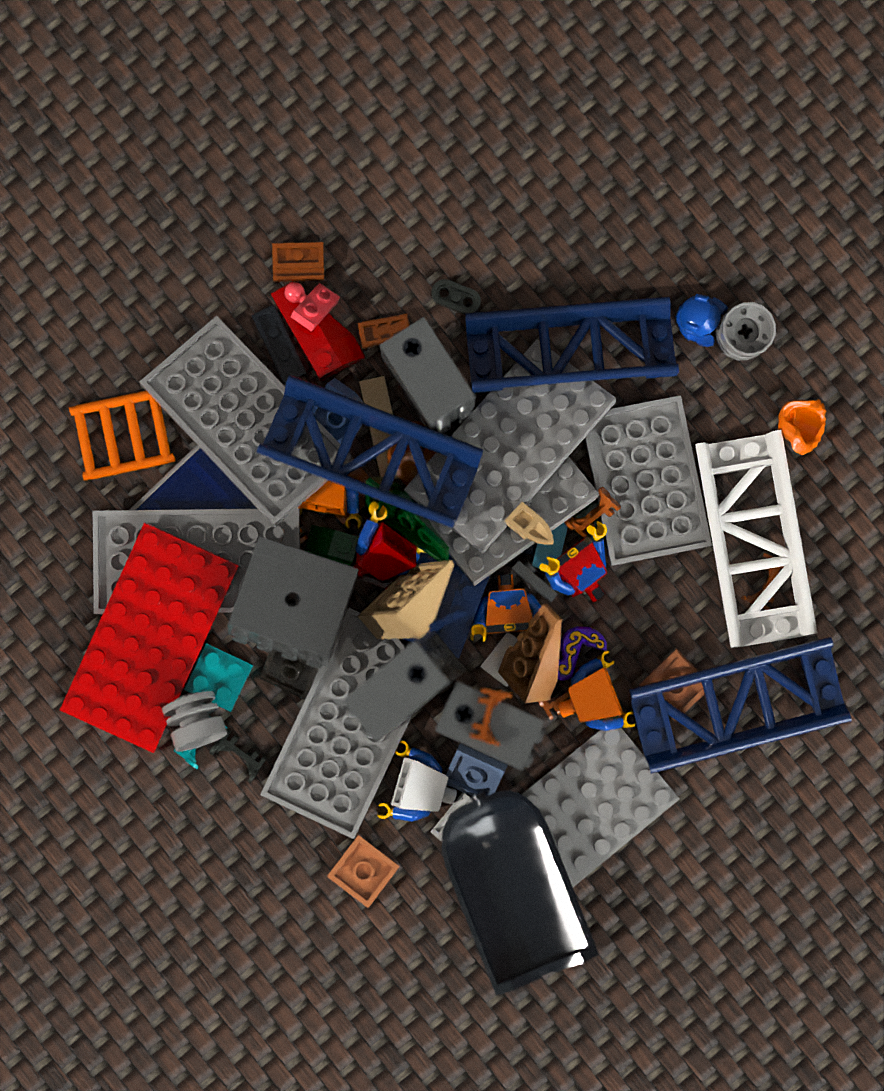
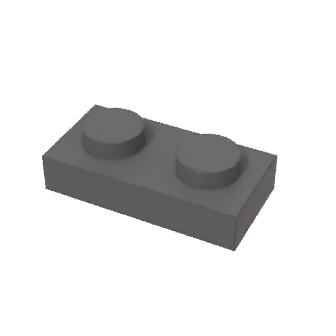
[511,560,558,603]

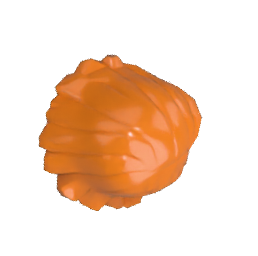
[778,399,827,455]

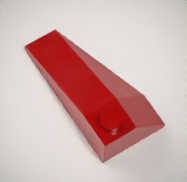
[271,281,365,382]

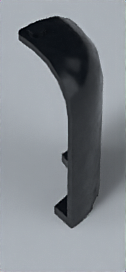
[441,790,599,996]

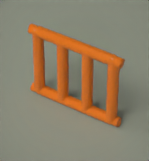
[69,391,176,481]

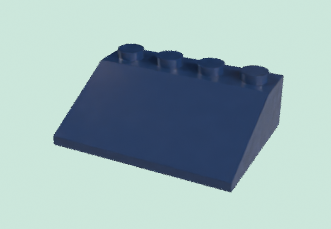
[400,552,490,660]

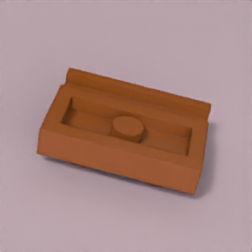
[272,242,324,282]

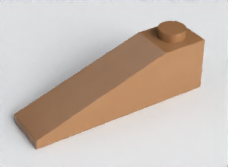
[498,604,562,703]

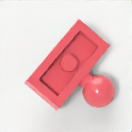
[284,282,340,332]

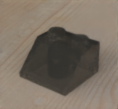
[260,649,320,700]

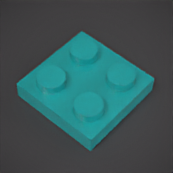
[184,643,253,712]

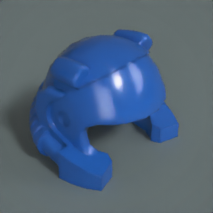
[676,294,728,347]

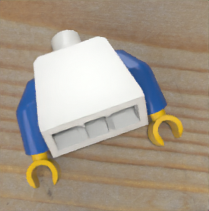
[377,740,457,822]

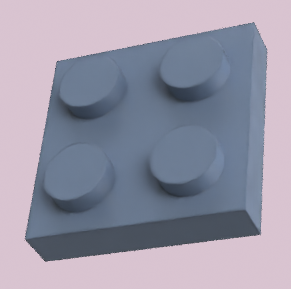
[446,743,507,796]

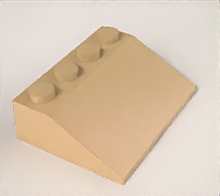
[358,561,454,639]

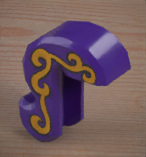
[558,626,607,681]

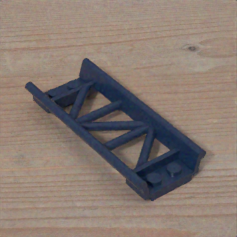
[465,297,679,393]
[256,375,484,528]
[629,637,852,774]

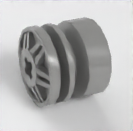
[716,302,776,360]
[162,691,228,752]

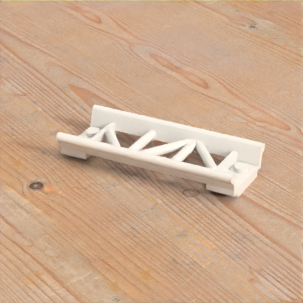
[695,430,818,648]

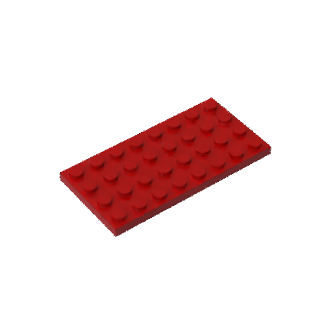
[60,522,239,753]

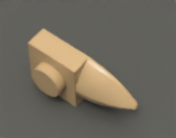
[505,502,554,545]

